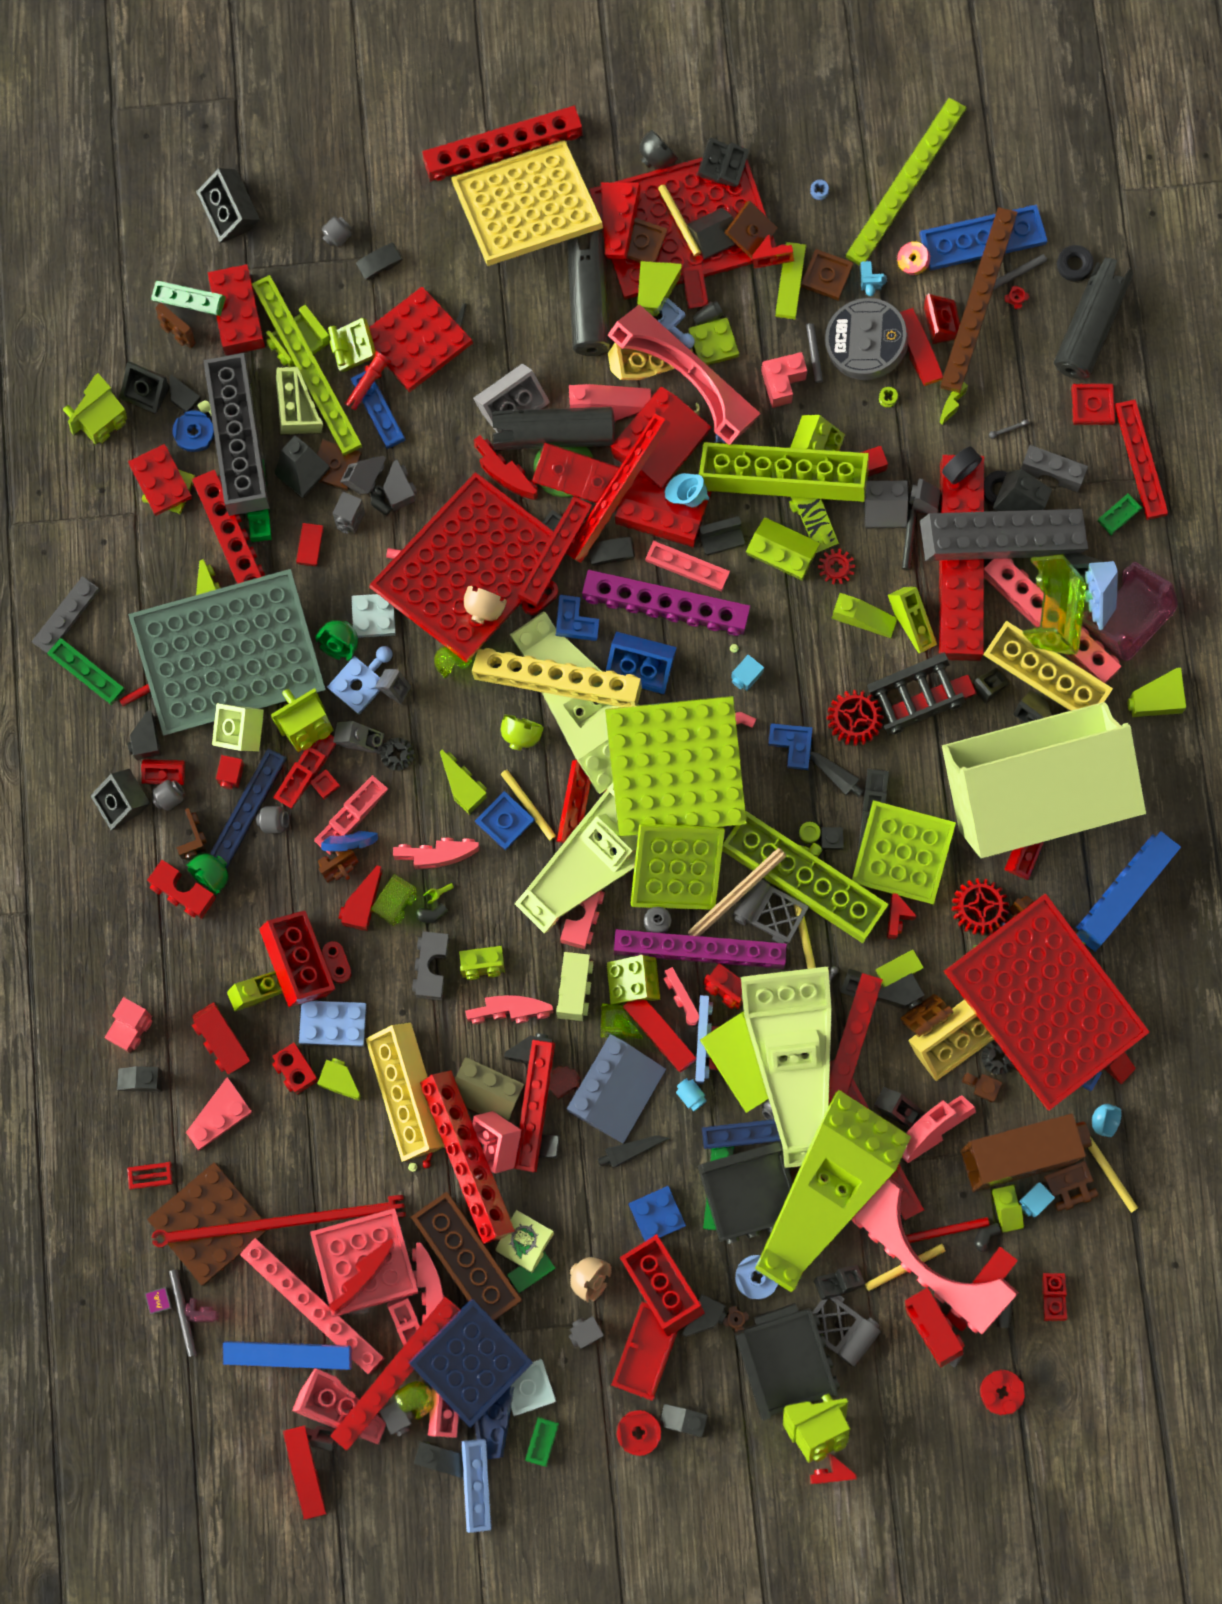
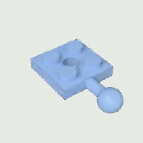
[657,299,695,349]
[327,646,393,715]

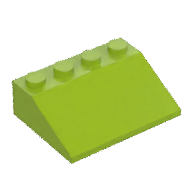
[700,1011,786,1113]

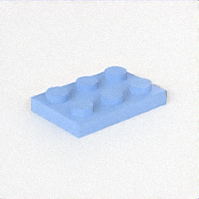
[299,1001,366,1047]

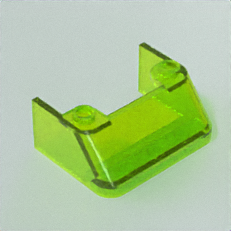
[1023,555,1085,655]

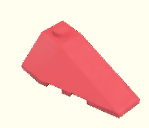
[569,384,651,423]
[293,1368,386,1444]

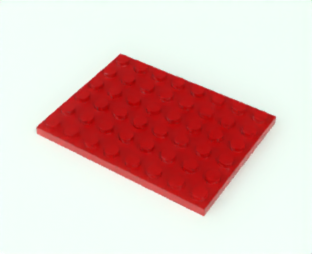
[589,146,776,300]
[370,472,571,663]
[944,894,1149,1110]

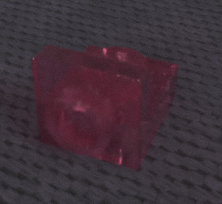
[186,1298,219,1322]

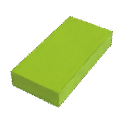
[875,950,923,987]

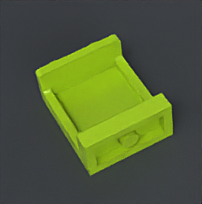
[266,305,330,367]

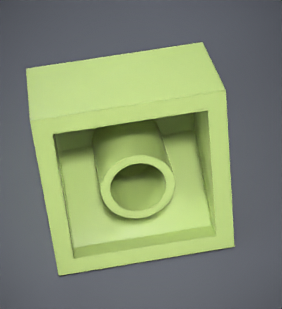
[212,704,264,751]

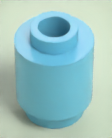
[676,1078,707,1112]

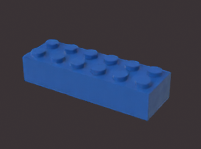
[1076,831,1181,952]

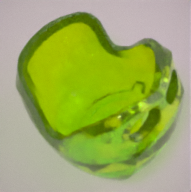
[434,646,472,678]
[394,1381,434,1420]

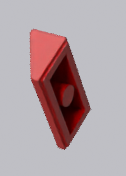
[141,759,185,785]
[1004,842,1044,880]

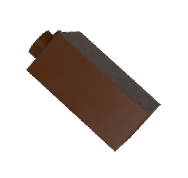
[960,1113,1092,1192]

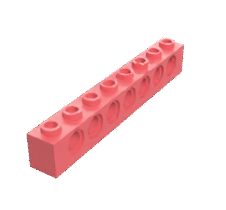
[984,558,1121,684]
[240,1238,385,1375]

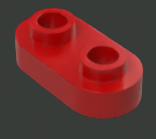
[522,581,558,615]
[322,941,351,984]

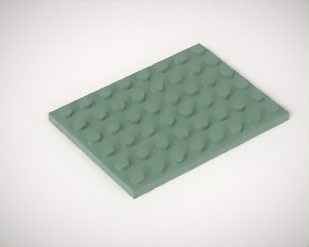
[128,569,325,735]

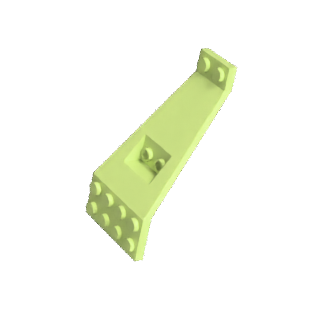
[510,612,639,794]
[515,783,638,933]
[741,967,831,1168]

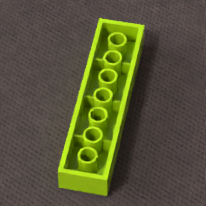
[699,442,869,502]
[722,811,888,943]

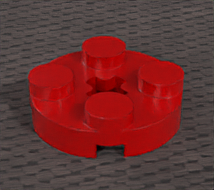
[980,1370,1025,1415]
[617,1410,661,1456]

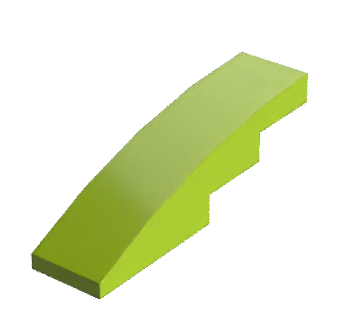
[775,242,806,319]

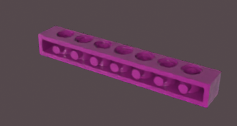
[582,570,750,636]
[614,929,787,969]

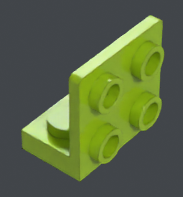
[459,946,505,980]
[607,955,660,1004]

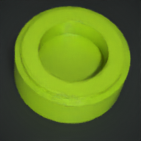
[799,822,821,844]

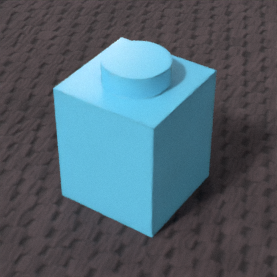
[731,655,764,691]
[1019,1182,1055,1218]

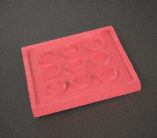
[310,1208,418,1317]

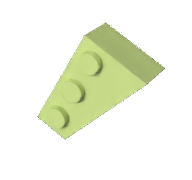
[276,367,323,434]
[556,952,594,1021]

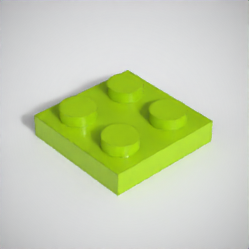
[688,317,739,366]

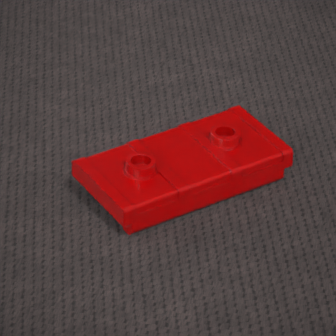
[532,442,620,503]
[611,1301,678,1401]

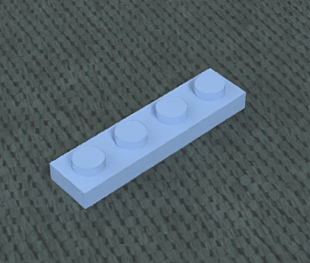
[695,995,713,1084]
[462,1439,491,1533]

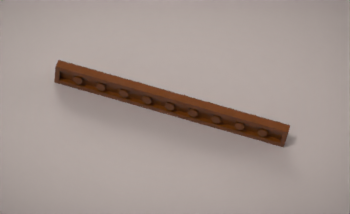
[940,207,1018,393]

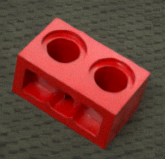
[272,1042,319,1095]

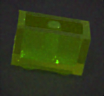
[371,874,418,926]

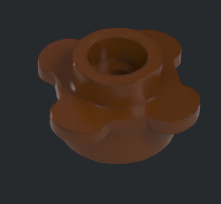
[723,1306,749,1332]

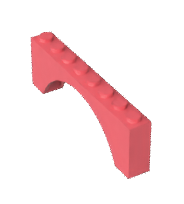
[608,304,761,445]
[852,1177,1019,1334]

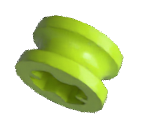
[879,387,898,408]

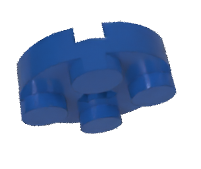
[173,411,214,452]

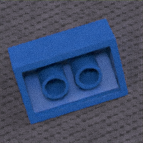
[606,632,677,694]

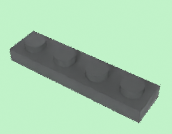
[32,576,100,653]

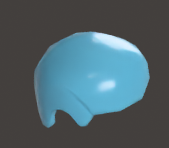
[1092,1104,1121,1137]

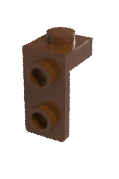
[176,808,207,860]

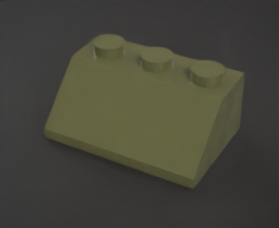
[455,1057,525,1121]

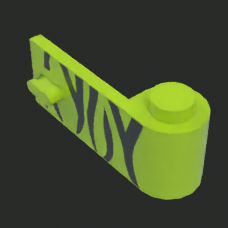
[789,497,839,553]

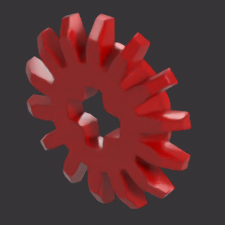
[818,549,855,585]

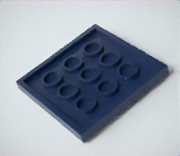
[408,1299,533,1427]

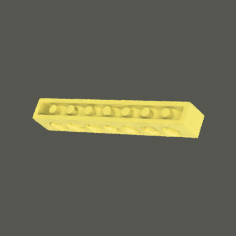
[472,648,642,707]

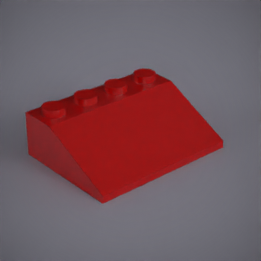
[611,387,712,489]
[615,474,712,548]

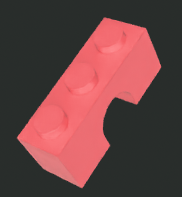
[560,890,605,949]

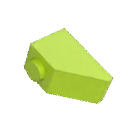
[317,1058,361,1101]

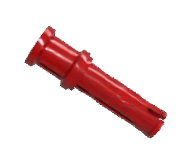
[345,351,392,411]

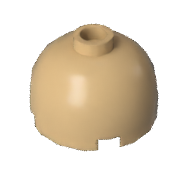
[464,586,507,624]
[570,1257,611,1302]

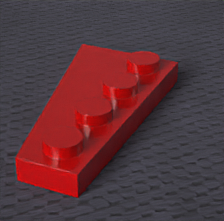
[601,182,641,259]

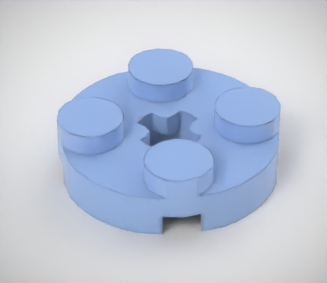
[735,1255,778,1300]

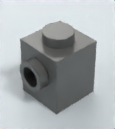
[569,1316,604,1349]
[380,1400,413,1436]

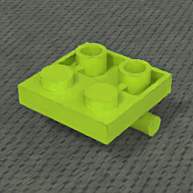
[328,318,376,372]

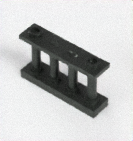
[867,652,965,735]

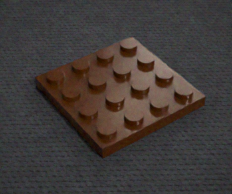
[147,1162,268,1286]

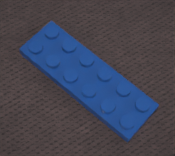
[919,205,1047,271]

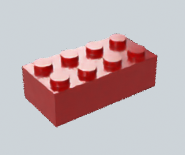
[207,264,265,356]
[259,910,335,1007]
[620,1234,705,1336]

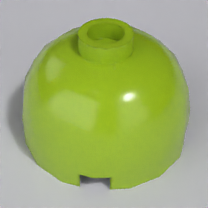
[501,714,544,751]

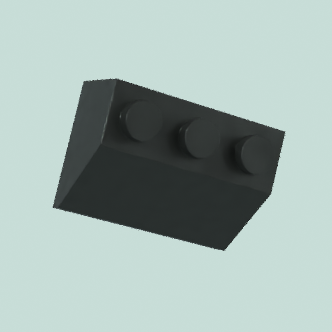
[196,168,260,242]

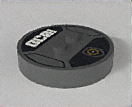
[825,298,908,380]

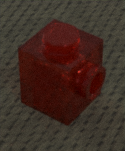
[549,1066,580,1100]

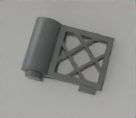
[732,879,809,944]
[812,1295,881,1367]

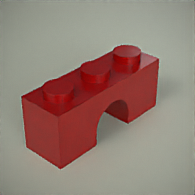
[147,860,216,919]

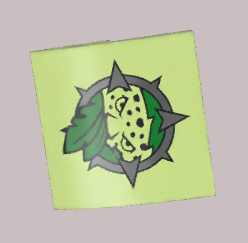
[495,1210,554,1272]

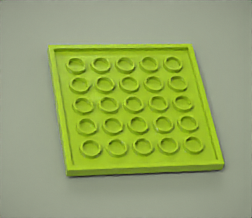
[605,696,747,836]

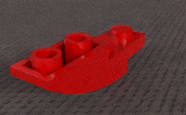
[474,435,538,500]

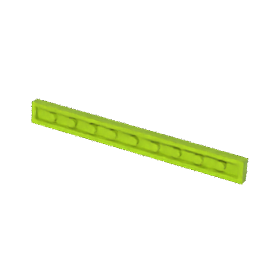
[846,98,966,266]
[252,275,362,456]

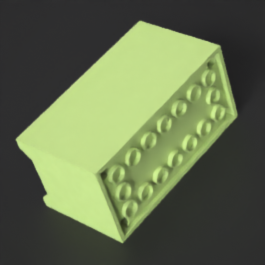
[942,702,1146,858]

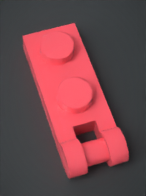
[663,967,699,1026]

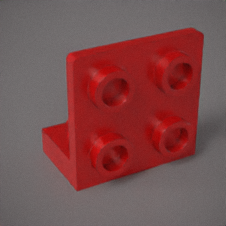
[704,963,743,1009]

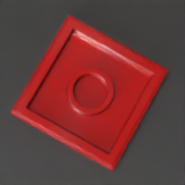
[1071,384,1115,425]

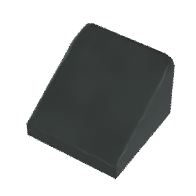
[841,969,862,997]
[539,1135,559,1159]

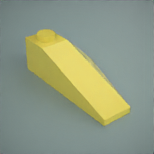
[608,343,693,380]

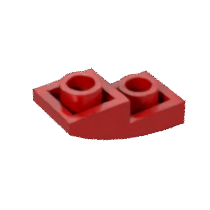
[1042,1273,1067,1321]

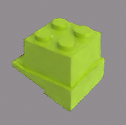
[63,373,127,445]
[271,688,334,752]
[783,1393,850,1463]

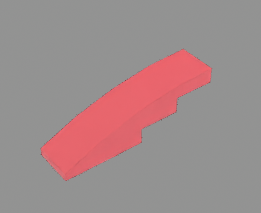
[314,775,388,855]

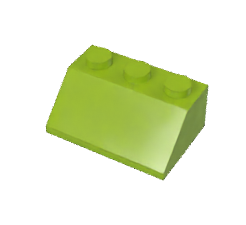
[746,517,821,581]

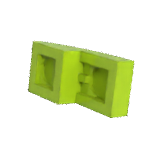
[940,382,968,425]

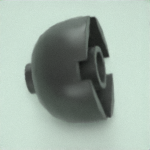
[640,130,678,169]

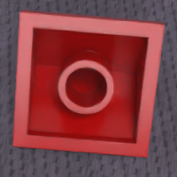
[924,294,960,344]

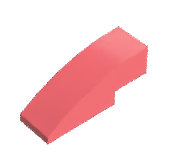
[387,1296,420,1346]

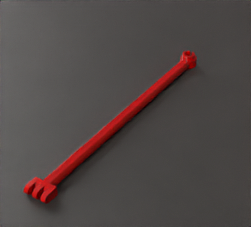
[151,1195,406,1248]

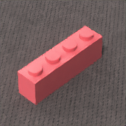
[428,1388,458,1438]

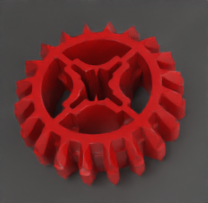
[827,690,884,746]
[951,878,1009,936]

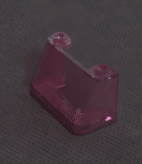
[1080,561,1178,661]

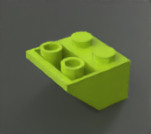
[790,415,845,451]

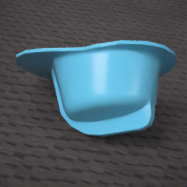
[665,474,709,507]

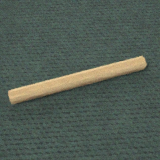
[688,848,786,936]

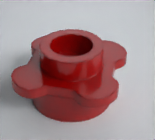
[1004,286,1029,309]

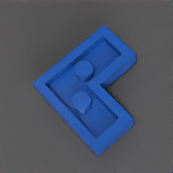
[555,595,599,641]
[769,724,812,770]

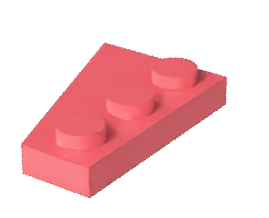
[186,1077,252,1151]

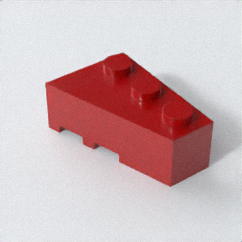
[192,1002,250,1075]
[905,1287,965,1368]

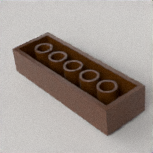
[411,1192,523,1322]

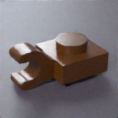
[962,1073,1002,1103]

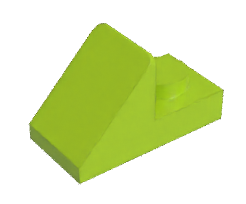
[992,1185,1024,1233]

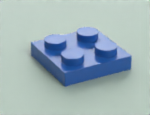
[475,791,535,851]
[628,1186,686,1241]

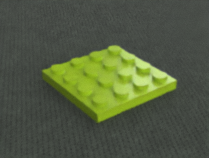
[852,800,956,905]
[631,824,725,910]

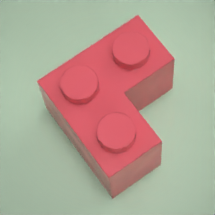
[761,352,807,408]
[105,997,152,1053]
[472,1111,521,1174]

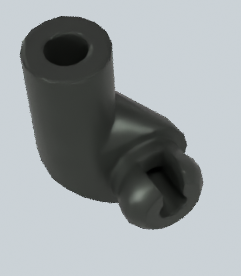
[416,903,448,924]

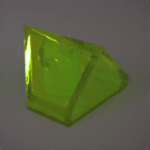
[600,1004,643,1039]

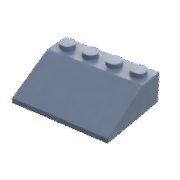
[567,1034,666,1144]

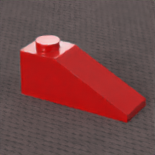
[339,865,383,931]

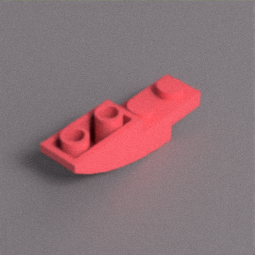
[393,838,480,869]
[465,995,553,1024]
[902,1095,976,1163]
[412,1243,444,1324]

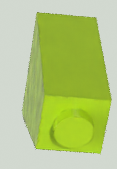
[638,261,681,316]
[1128,668,1186,717]

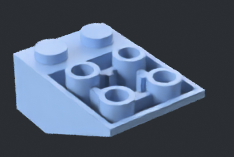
[1085,561,1118,630]

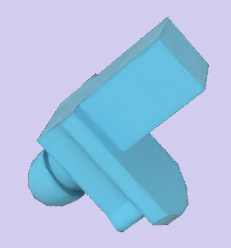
[860,261,887,296]

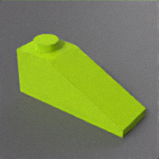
[888,587,937,653]
[832,593,897,638]

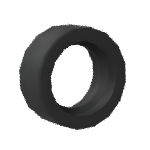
[942,446,982,484]

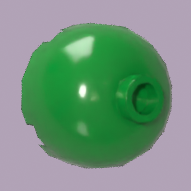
[315,620,359,661]
[186,854,228,896]

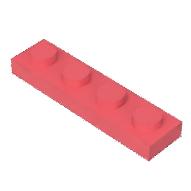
[645,541,730,592]

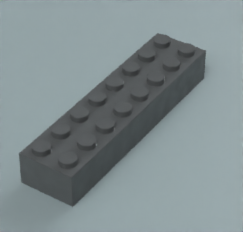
[204,353,270,516]
[920,509,1088,561]

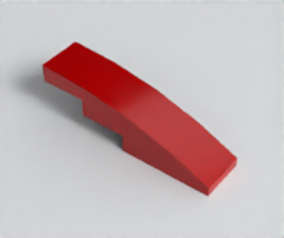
[900,308,943,386]
[892,675,977,720]
[274,735,336,809]
[623,999,697,1073]
[329,1238,394,1316]
[946,1247,1018,1332]
[283,1426,326,1520]

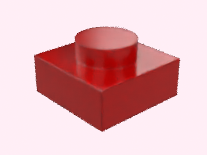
[310,770,340,800]

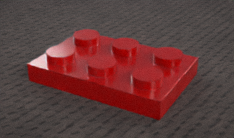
[128,444,192,516]

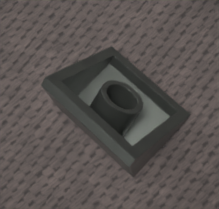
[687,208,737,259]
[119,361,170,414]

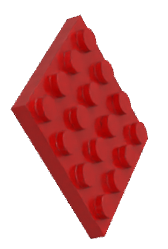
[369,287,473,392]

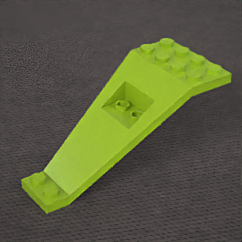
[755,1090,911,1292]

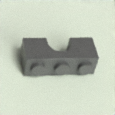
[1020,445,1088,493]
[412,931,449,1000]

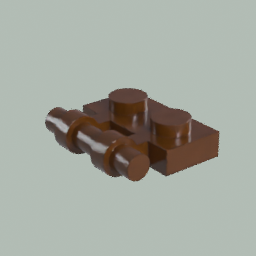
[900,994,954,1037]
[1044,1161,1098,1211]

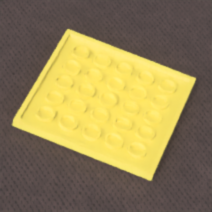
[451,140,603,266]

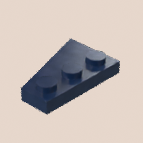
[475,1387,514,1460]

